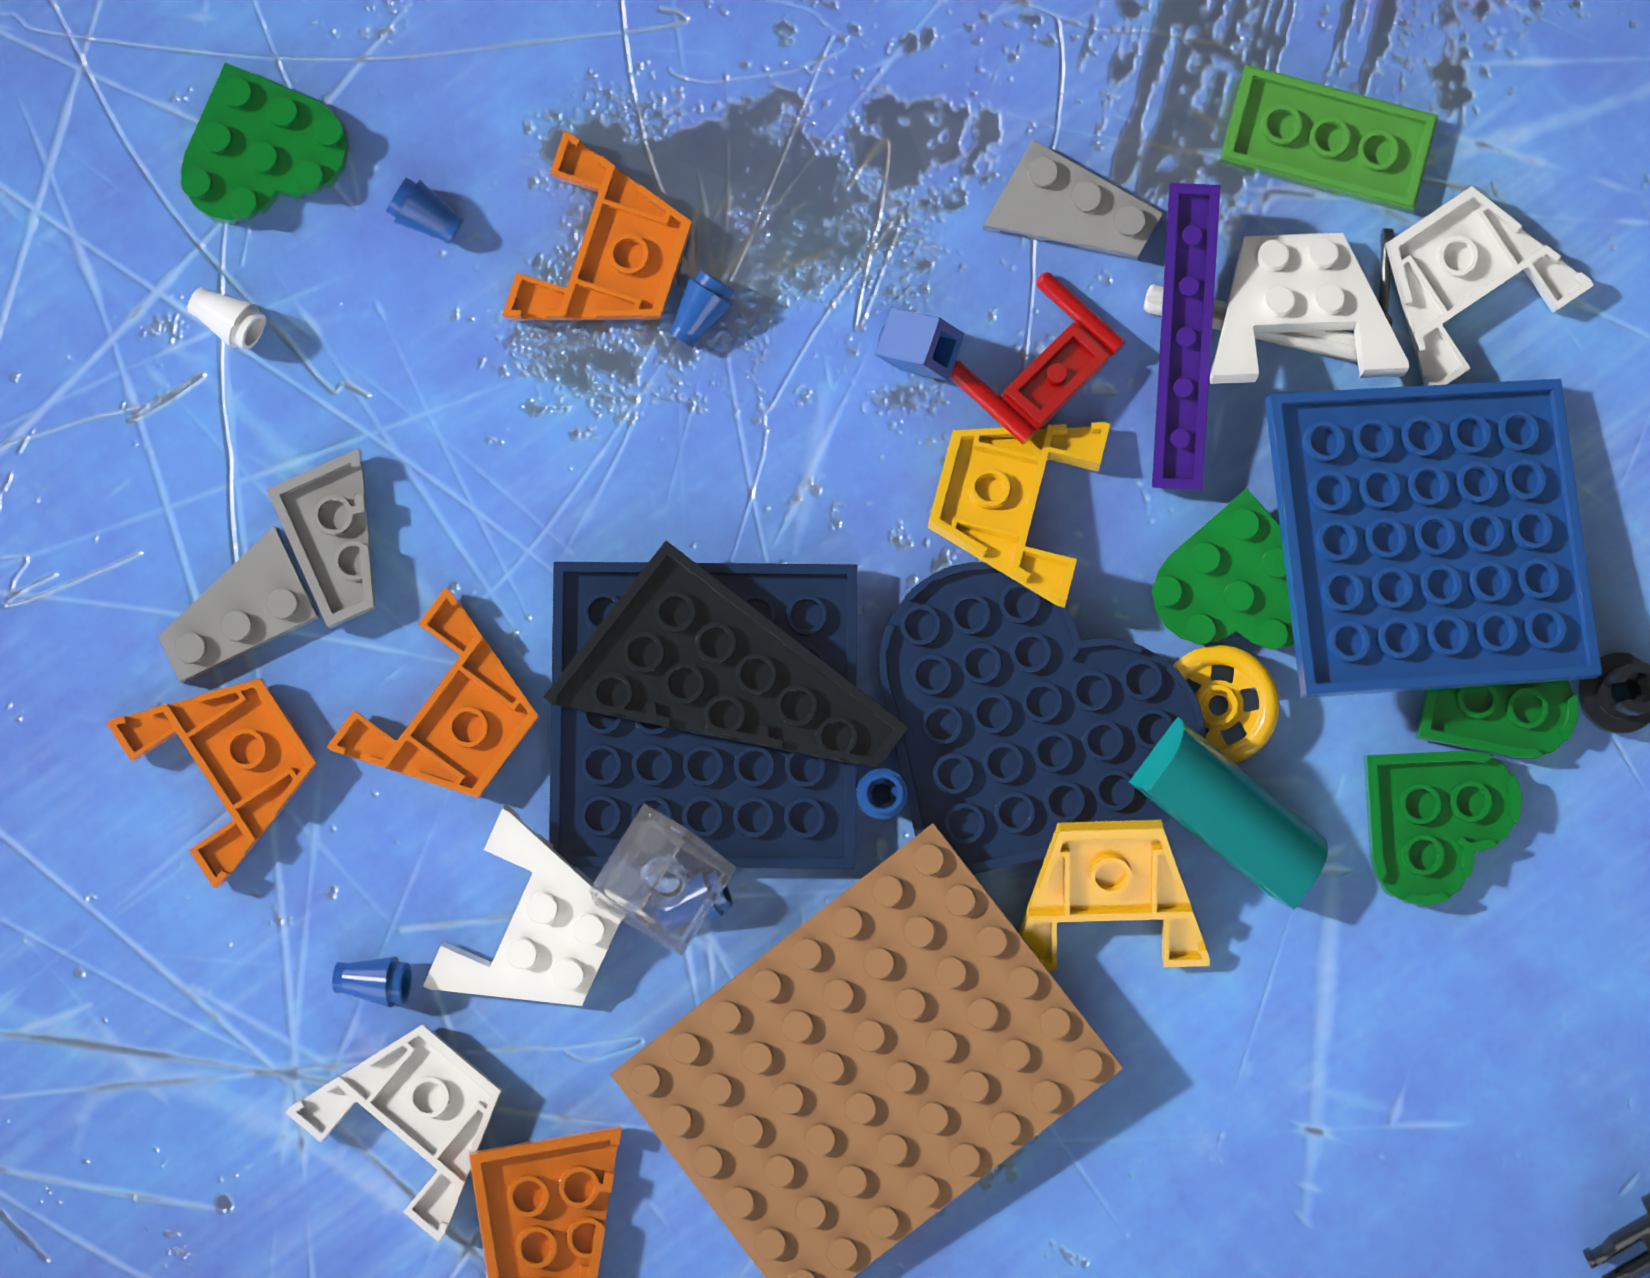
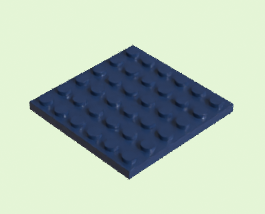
[549,562,857,869]

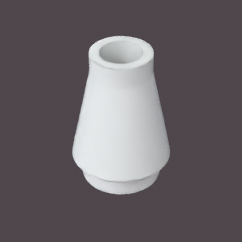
[187,287,266,350]

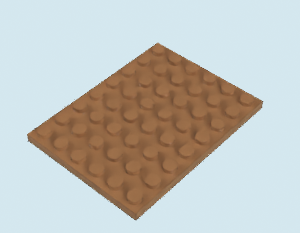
[610,823,1123,1278]

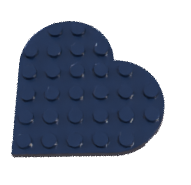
[879,562,1206,874]

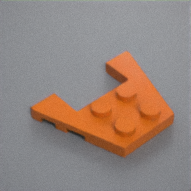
[502,131,693,321]
[326,588,540,799]
[106,678,319,888]

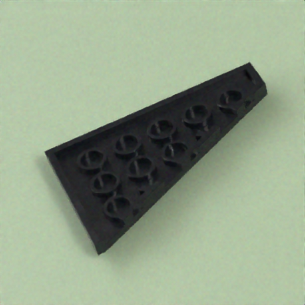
[543,540,909,769]

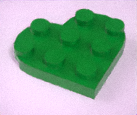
[180,62,349,225]
[1152,488,1294,650]
[1415,680,1578,759]
[1364,750,1522,906]

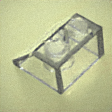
[589,804,736,956]

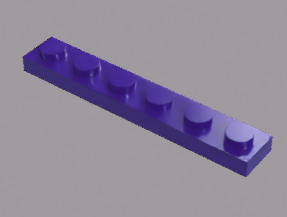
[1152,183,1221,490]

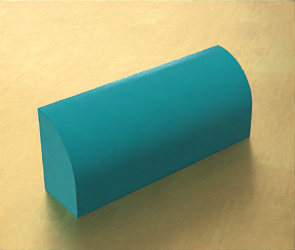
[1129,717,1328,910]

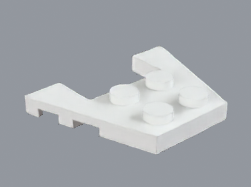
[1385,186,1594,386]
[1210,233,1409,384]
[423,805,625,1006]
[285,1024,502,1242]

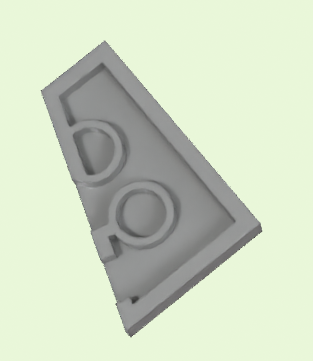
[982,140,1163,260]
[266,448,376,629]
[158,526,320,683]

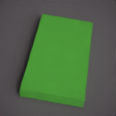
[1219,64,1439,214]

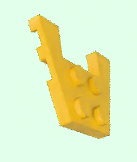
[928,422,1110,608]
[1018,820,1210,971]

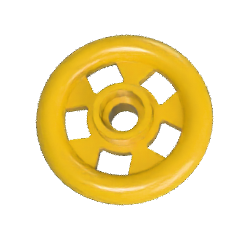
[1173,645,1280,764]

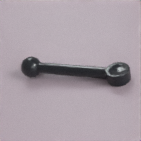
[1379,228,1394,327]

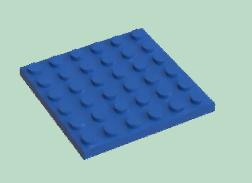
[1265,379,1602,698]

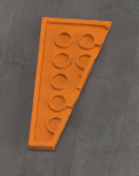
[468,1125,622,1278]

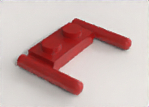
[950,272,1126,445]

